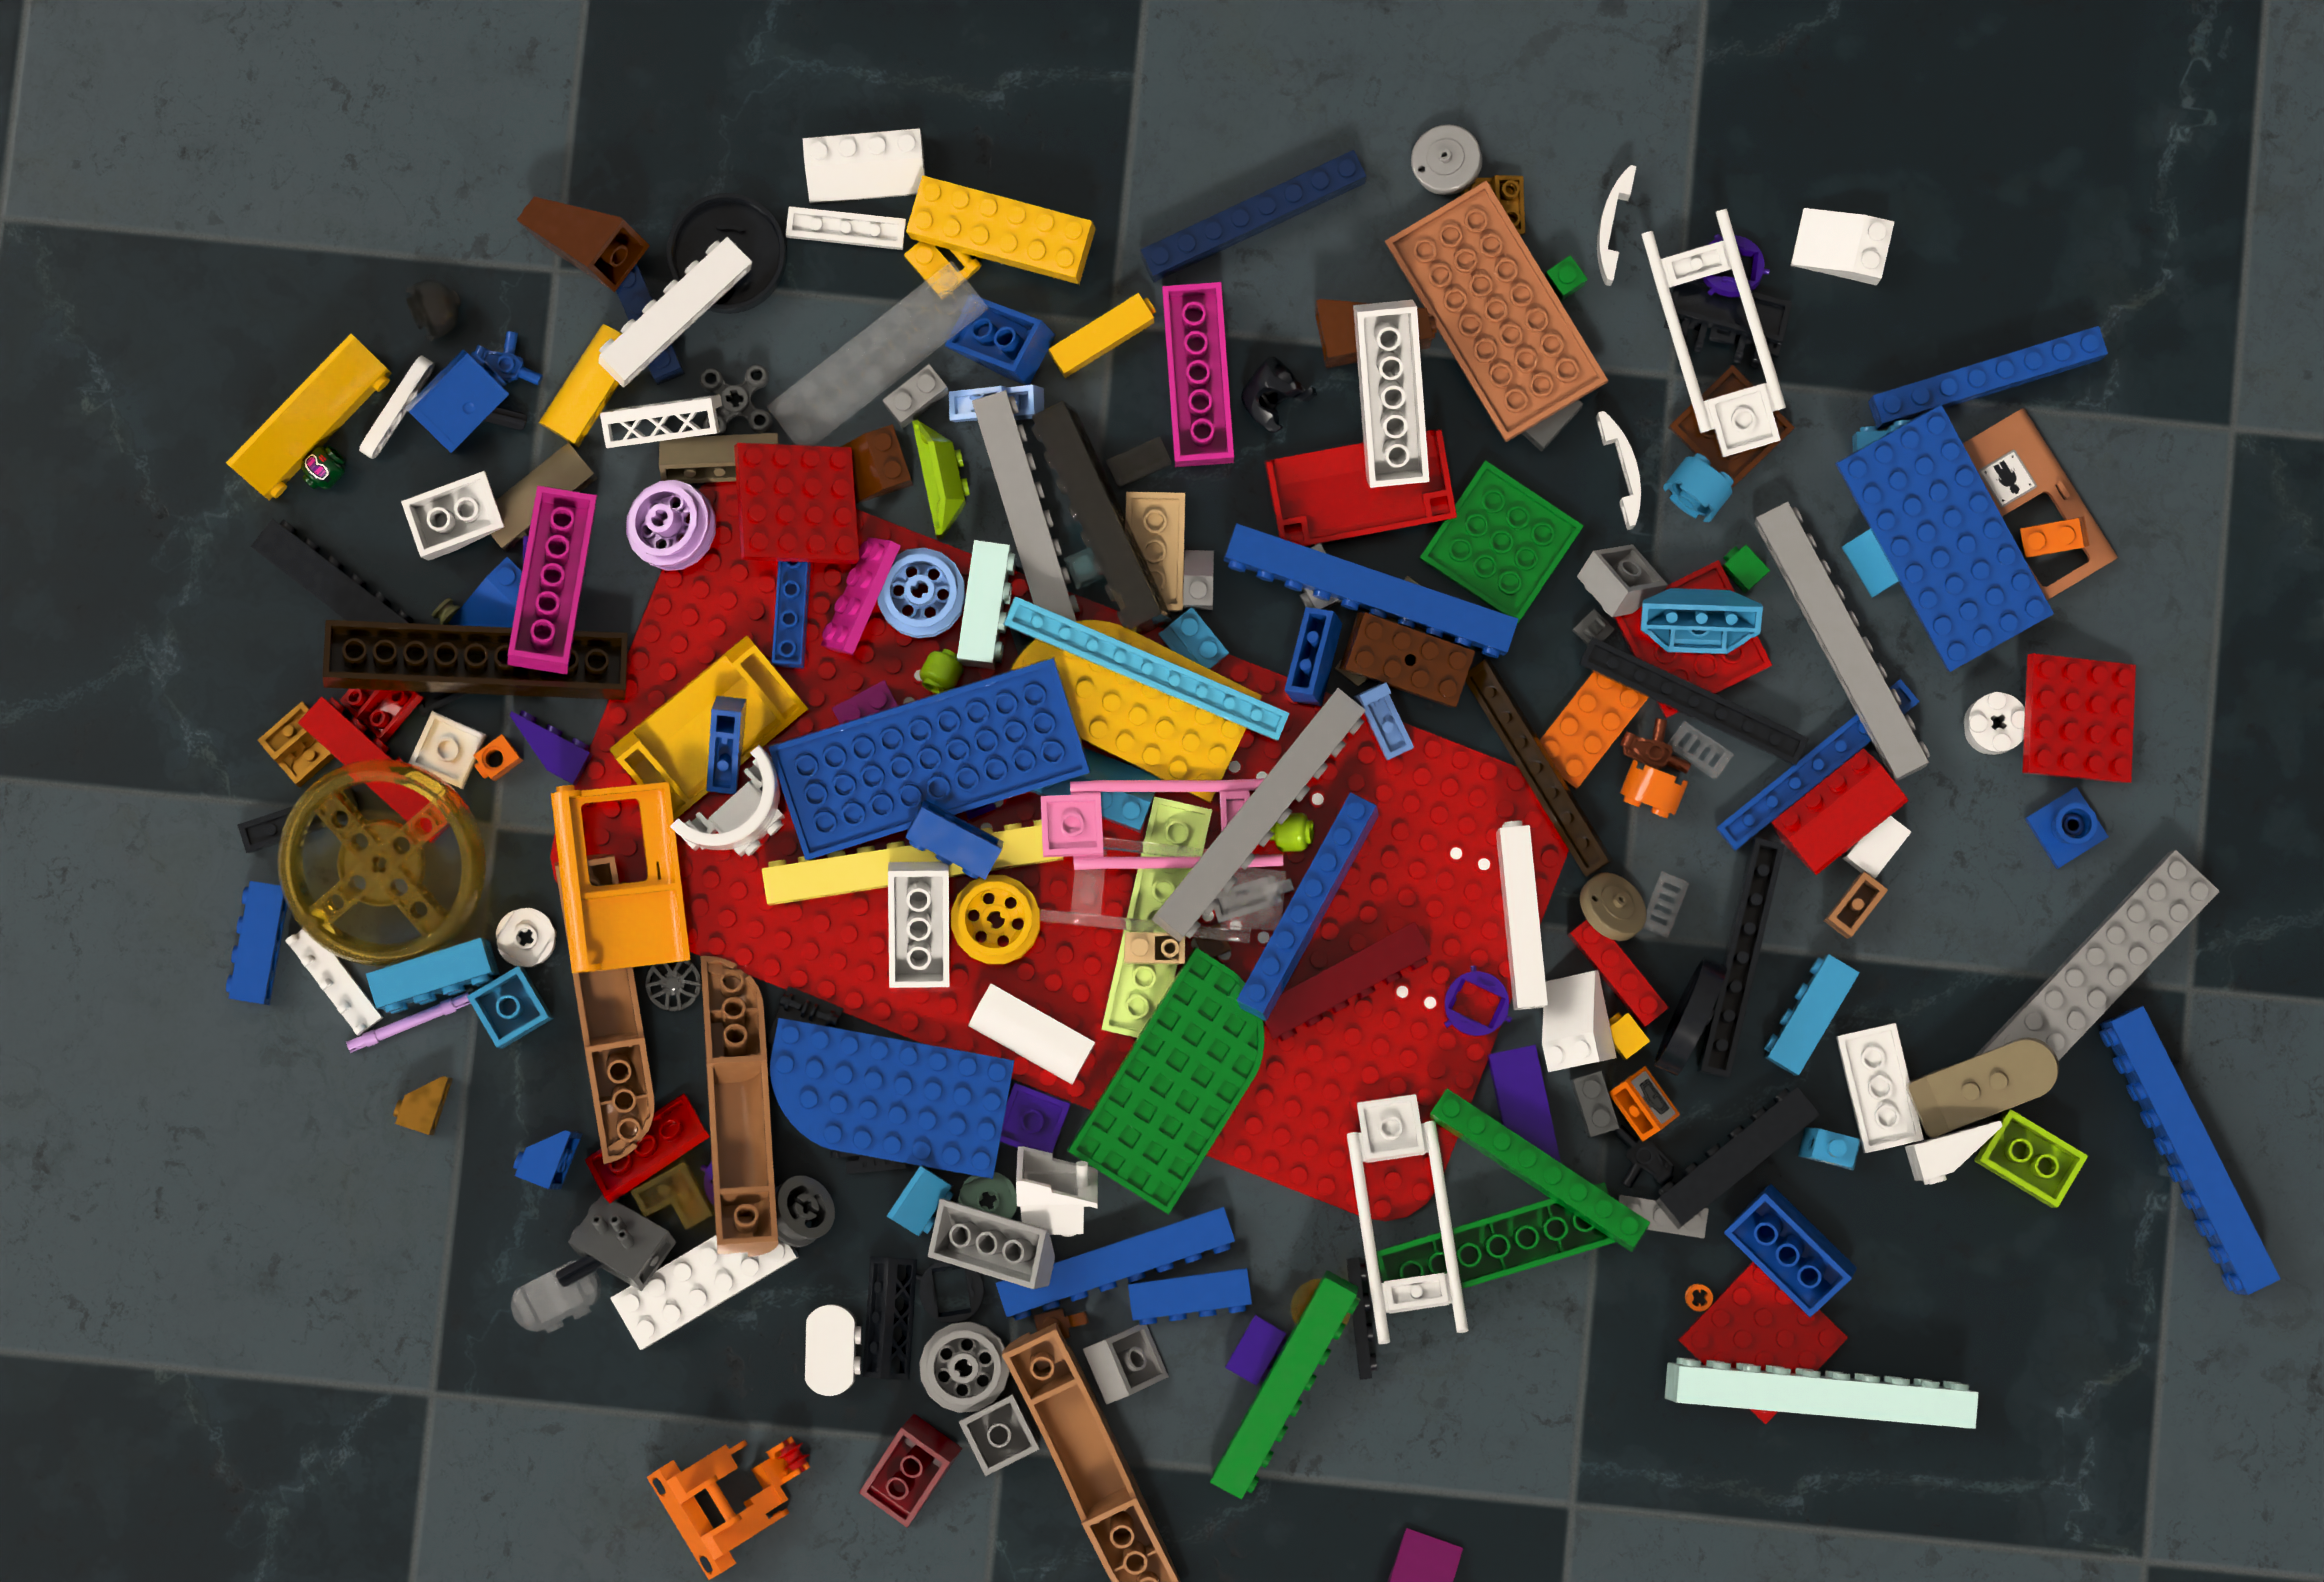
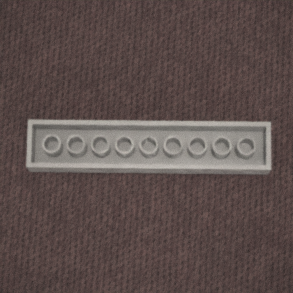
[1974,850,2219,1061]

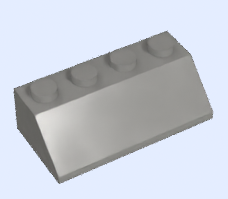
[928,1198,1055,1289]

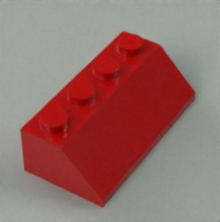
[1771,748,1909,875]

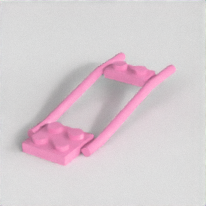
[1041,778,1283,870]

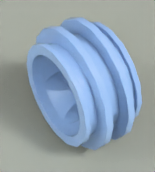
[877,548,966,639]

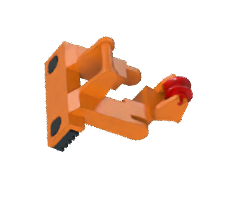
[647,1436,810,1580]

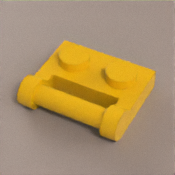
[904,241,982,301]

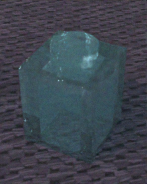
[1064,547,1104,590]

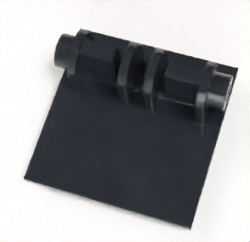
[766,986,844,1044]

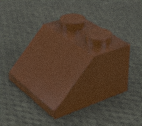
[841,424,913,504]

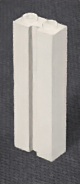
[1496,821,1548,1010]

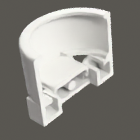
[670,745,785,857]

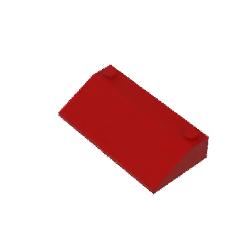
[1264,429,1457,546]

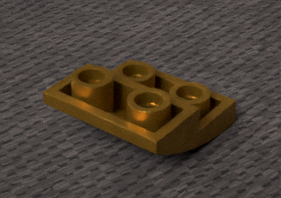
[1461,175,1525,235]

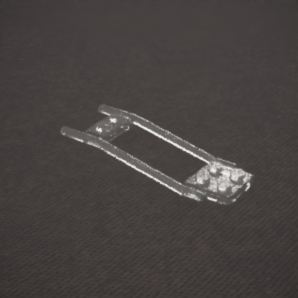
[1040,837,1286,943]

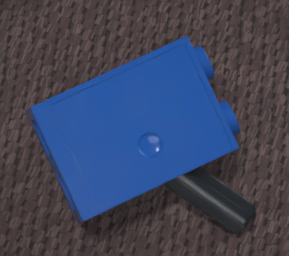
[405,350,527,453]

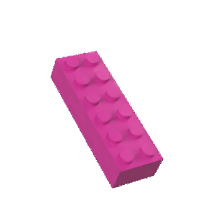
[1162,282,1234,467]
[508,486,597,675]

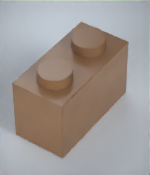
[1823,871,1888,939]

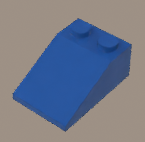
[945,294,1056,385]
[448,557,522,628]

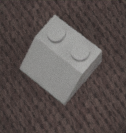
[1577,544,1668,617]
[1083,1324,1169,1405]

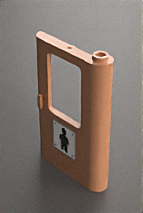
[1963,408,2118,601]

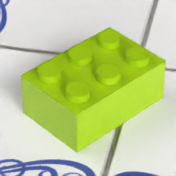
[1974,1109,2088,1208]

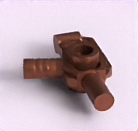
[1620,718,1692,774]

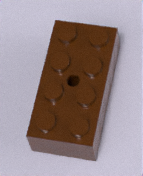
[1339,612,1475,708]

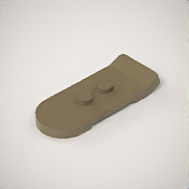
[1906,1037,2059,1138]

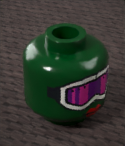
[301,445,346,489]

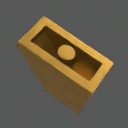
[393,1076,453,1135]

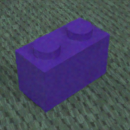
[1225,1315,1287,1386]

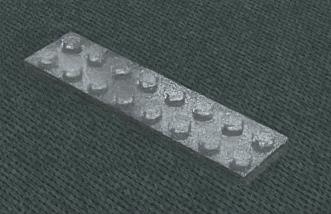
[766,261,989,446]

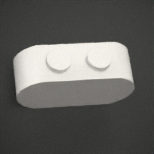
[805,1304,862,1396]

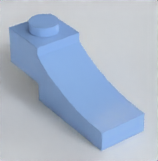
[949,385,1044,422]

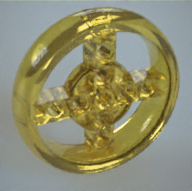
[277,759,486,967]

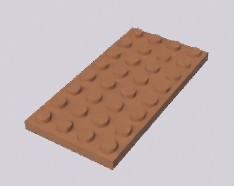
[1385,181,1608,442]

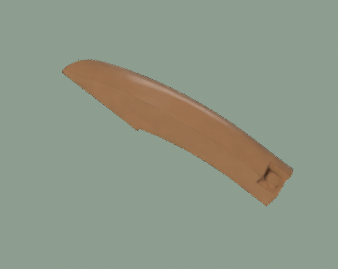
[555,854,655,1164]

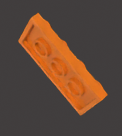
[1539,672,1649,790]

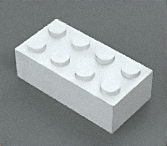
[888,862,950,988]

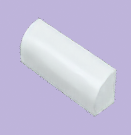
[968,984,1096,1085]

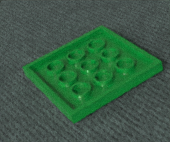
[1419,460,1584,625]

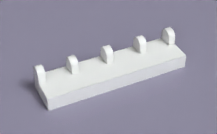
[285,923,384,1036]

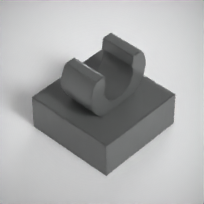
[1572,609,1615,646]

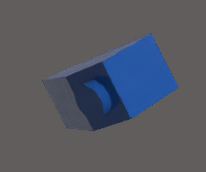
[706,696,747,794]

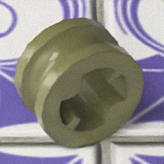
[432,597,461,625]

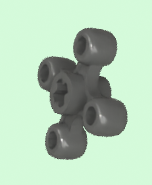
[700,364,773,436]

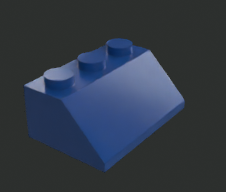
[513,1130,583,1189]

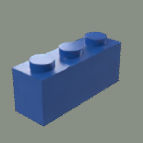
[1285,607,1343,706]
[905,800,1004,879]

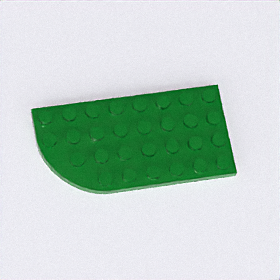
[1067,947,1264,1215]

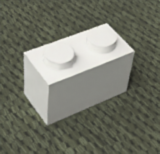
[1843,815,1911,879]

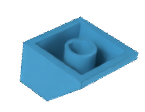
[1841,529,1899,598]
[887,1166,954,1236]

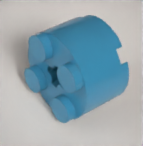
[1663,453,1734,522]

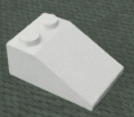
[1791,208,1894,285]
[401,471,505,561]
[1542,970,1617,1072]
[1905,1121,2002,1185]

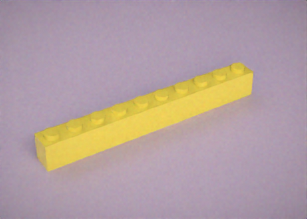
[762,819,1064,905]

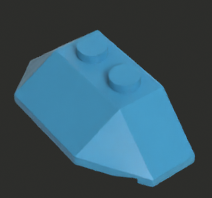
[1640,588,1763,654]

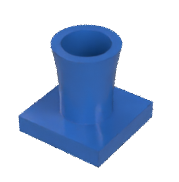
[2024,787,2109,869]

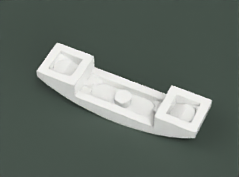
[1597,165,1636,286]
[1596,411,1641,530]

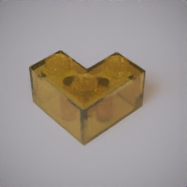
[631,1162,715,1230]

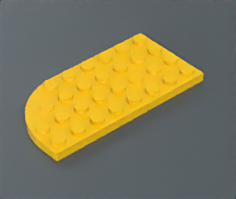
[1009,620,1262,803]

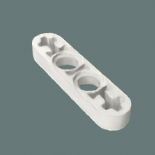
[359,355,435,459]

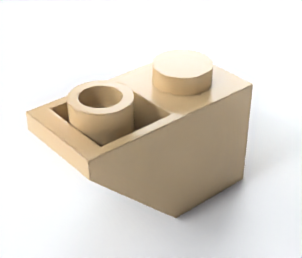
[1124,932,1185,964]

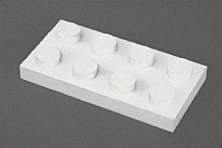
[1836,1023,1924,1153]

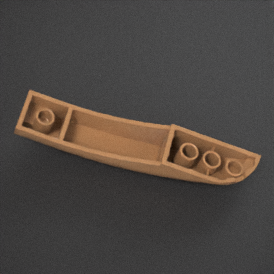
[700,956,778,1257]
[1002,1323,1181,1582]

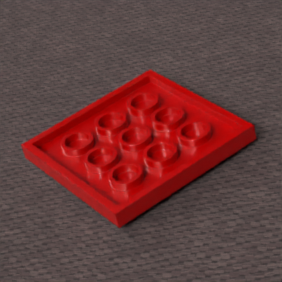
[734,443,859,564]
[1614,560,1772,719]
[2022,653,2136,783]
[1678,1261,1848,1424]

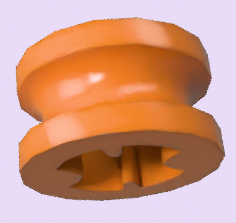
[1685,1283,1713,1312]

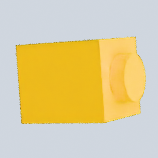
[1609,1012,1650,1060]

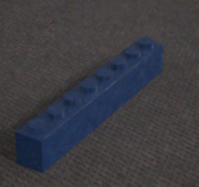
[1140,150,1366,283]

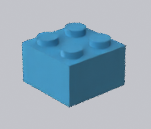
[467,966,554,1049]

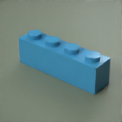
[1764,954,1860,1076]

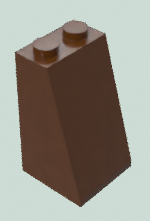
[517,196,650,293]
[1314,299,1437,368]

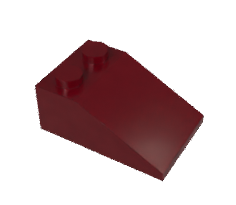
[859,1414,963,1528]

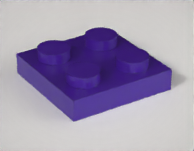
[1000,1083,1071,1153]

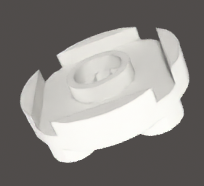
[496,908,557,967]

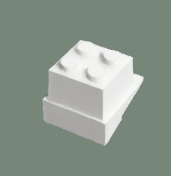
[1016,1146,1098,1237]

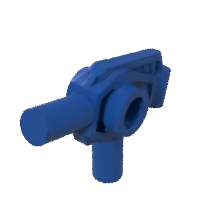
[475,331,543,386]

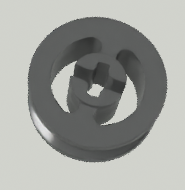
[775,1176,835,1247]

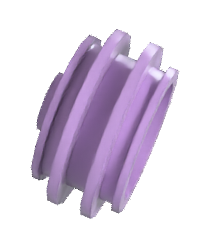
[626,480,716,571]

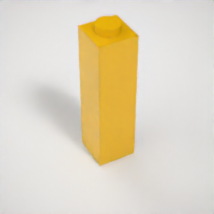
[1049,293,1156,378]

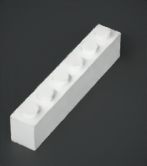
[598,237,752,388]

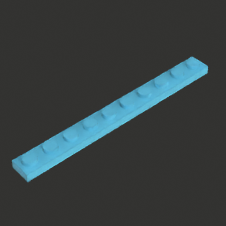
[1003,597,1289,741]

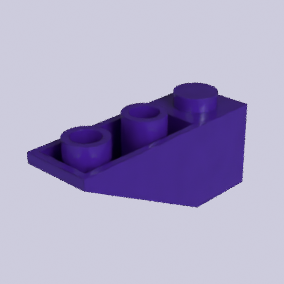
[510,710,593,786]

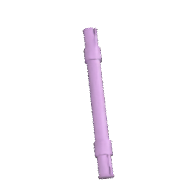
[346,992,471,1053]

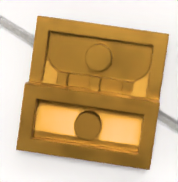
[258,701,335,788]

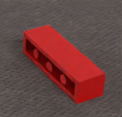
[1568,919,1669,1028]

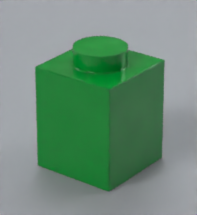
[1545,255,1587,302]
[1722,545,1770,594]

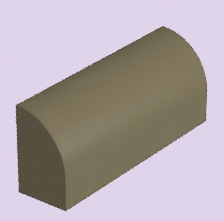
[491,442,598,552]

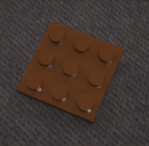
[1668,365,1795,488]

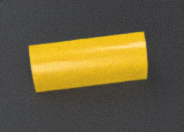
[539,324,621,448]

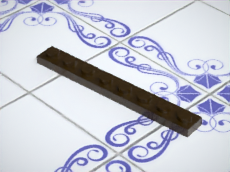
[1466,659,1613,877]

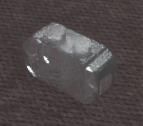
[511,1261,601,1334]

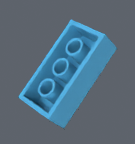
[366,938,500,1014]

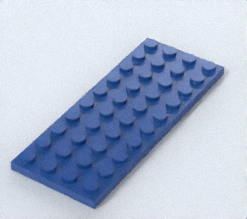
[768,657,1091,860]

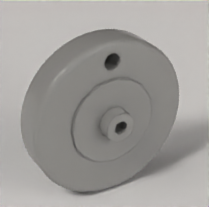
[1411,124,1483,195]

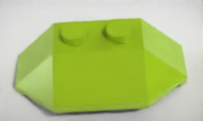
[912,420,970,540]

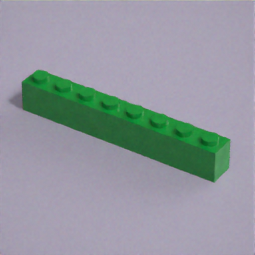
[1430,1089,1650,1252]
[1210,1270,1360,1500]

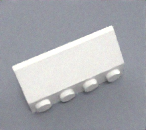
[803,128,925,204]

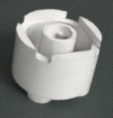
[1963,692,2025,755]

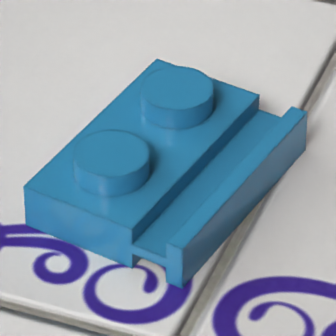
[1158,607,1229,669]

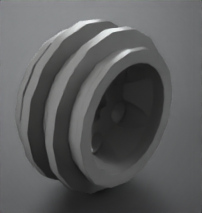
[919,1322,1010,1413]

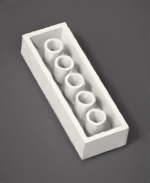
[1353,299,1429,488]
[610,1235,799,1350]

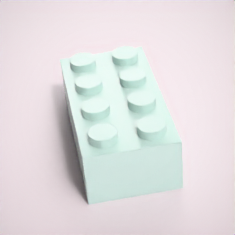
[957,540,1016,670]

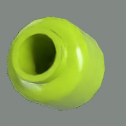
[919,649,963,694]
[1270,813,1314,852]

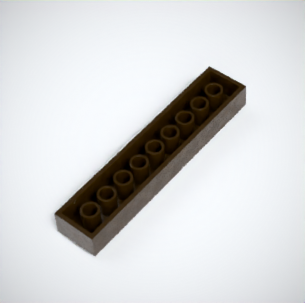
[323,620,628,700]

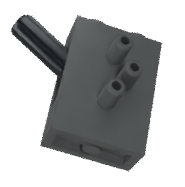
[556,1194,676,1291]

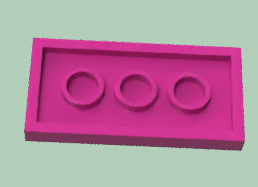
[821,537,901,655]

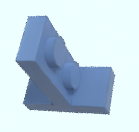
[1353,682,1414,760]

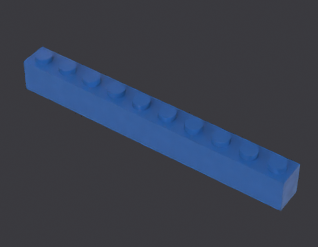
[1223,523,1518,658]

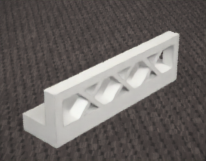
[600,394,722,448]

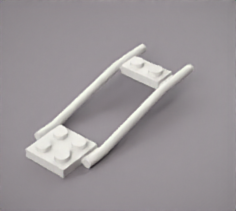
[1641,209,1786,457]
[1347,1094,1469,1344]

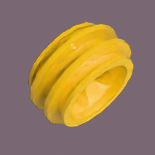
[951,875,1040,964]

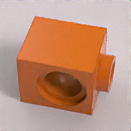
[473,734,523,781]

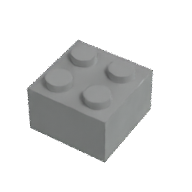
[959,1393,1041,1477]

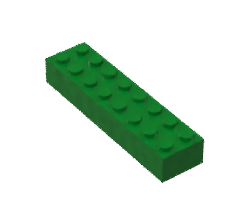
[1376,1182,1615,1289]

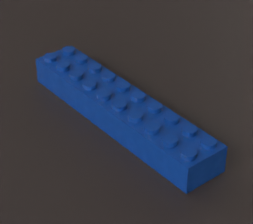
[2099,1006,2280,1295]

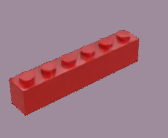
[298,696,457,844]

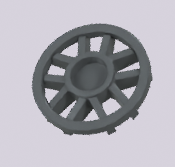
[645,960,701,1012]

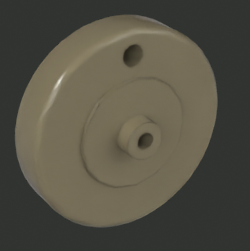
[1580,872,1647,941]

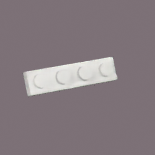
[786,207,906,250]

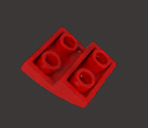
[339,689,424,742]

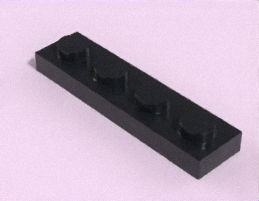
[238,787,362,853]
[1346,1257,1377,1380]

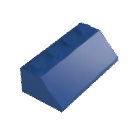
[1724,1183,1857,1317]

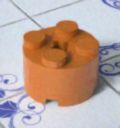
[1620,760,1688,819]

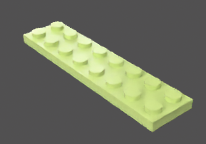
[1101,797,1212,1038]

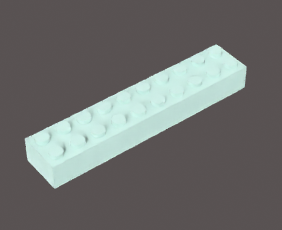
[1665,1357,1978,1429]

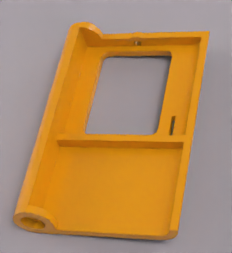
[551,782,690,973]

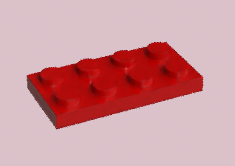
[585,1093,710,1204]

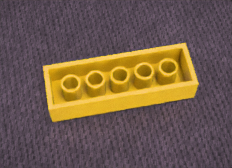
[906,175,1096,284]

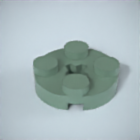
[958,1172,1017,1219]

